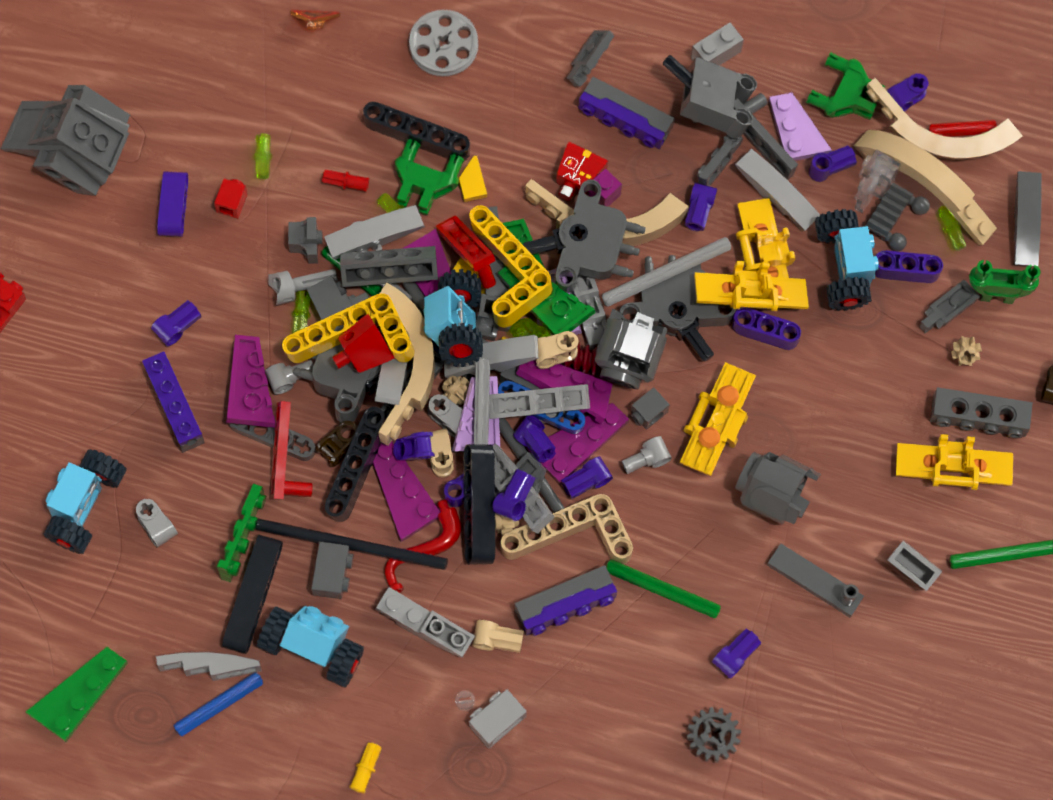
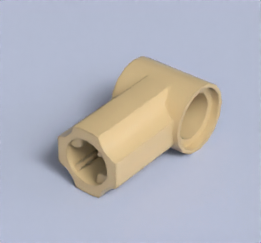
[472,620,524,653]

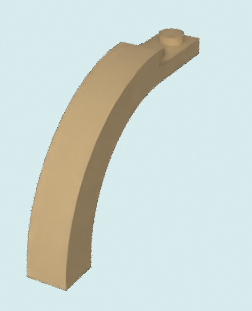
[866,78,1023,160]
[854,130,997,245]
[525,179,689,246]
[378,283,435,446]

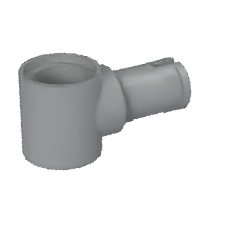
[265,360,314,395]
[621,436,672,474]

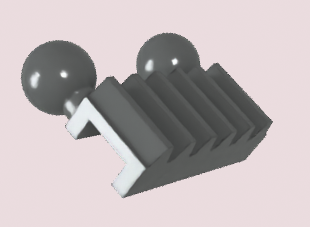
[865,183,930,251]

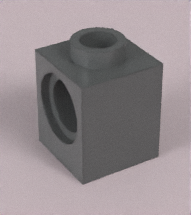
[631,387,670,430]

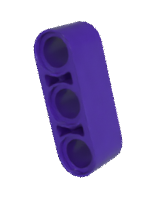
[157,171,188,237]
[875,250,943,283]
[732,307,801,350]

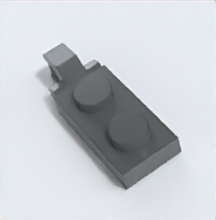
[567,30,615,87]
[697,134,743,186]
[919,279,980,333]

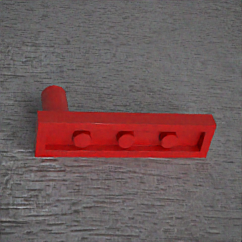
[435,215,496,289]
[270,401,312,500]

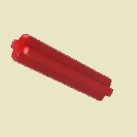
[928,120,997,137]

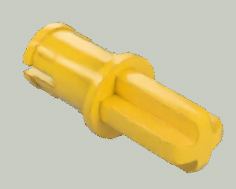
[349,743,381,794]

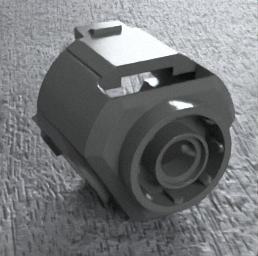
[595,309,667,390]
[735,452,821,525]

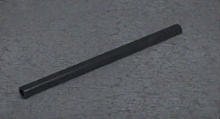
[256,518,448,570]

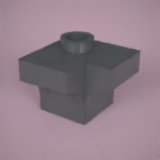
[288,217,323,264]
[475,294,510,341]

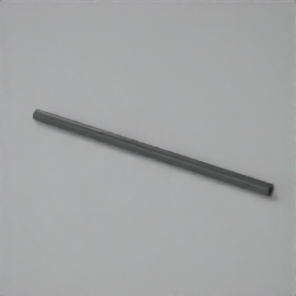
[403,281,565,513]

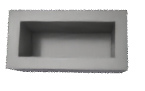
[691,23,744,66]
[888,540,942,591]
[469,690,527,749]

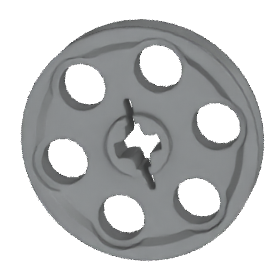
[409,10,478,76]

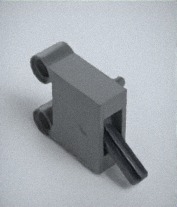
[663,55,757,139]

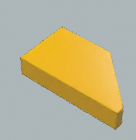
[459,156,487,202]

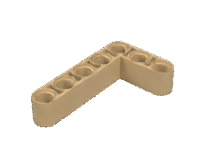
[501,494,633,564]

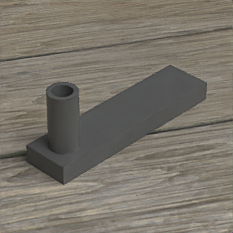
[733,93,798,180]
[767,544,864,618]

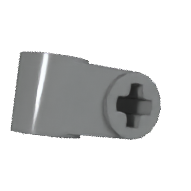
[428,394,463,438]
[136,499,178,548]

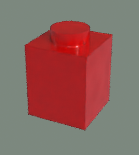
[214,179,248,219]

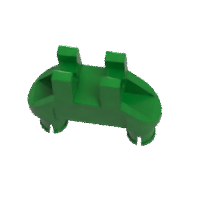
[806,52,885,120]
[394,139,464,216]
[969,260,1041,304]

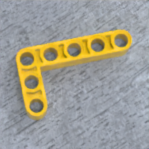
[469,205,553,328]
[282,293,415,363]

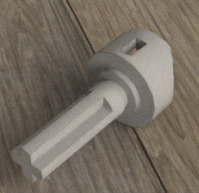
[268,269,338,305]

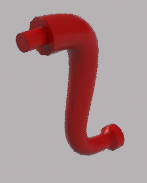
[384,500,461,593]

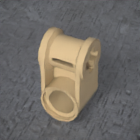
[536,331,578,369]
[430,428,454,478]

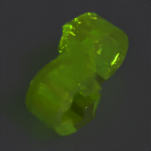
[509,318,552,338]

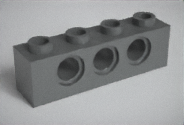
[340,246,438,287]
[930,387,1033,438]

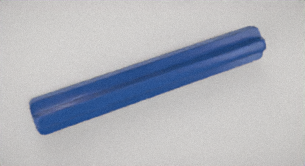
[174,672,263,736]

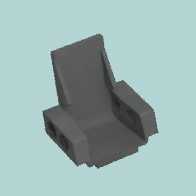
[1,85,130,195]

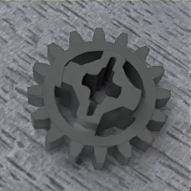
[686,707,742,763]

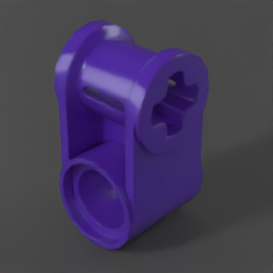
[887,73,929,112]
[393,432,435,460]

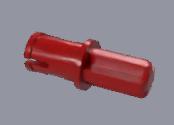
[322,170,370,192]

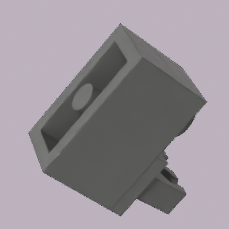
[307,276,370,321]

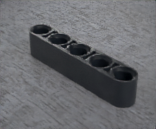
[363,101,470,161]
[325,407,387,522]
[464,444,495,565]
[222,535,283,654]

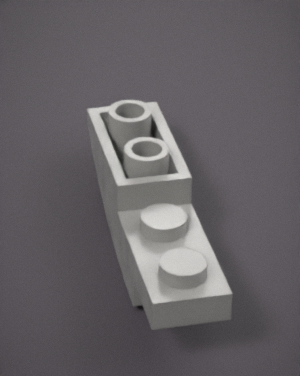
[375,587,475,658]

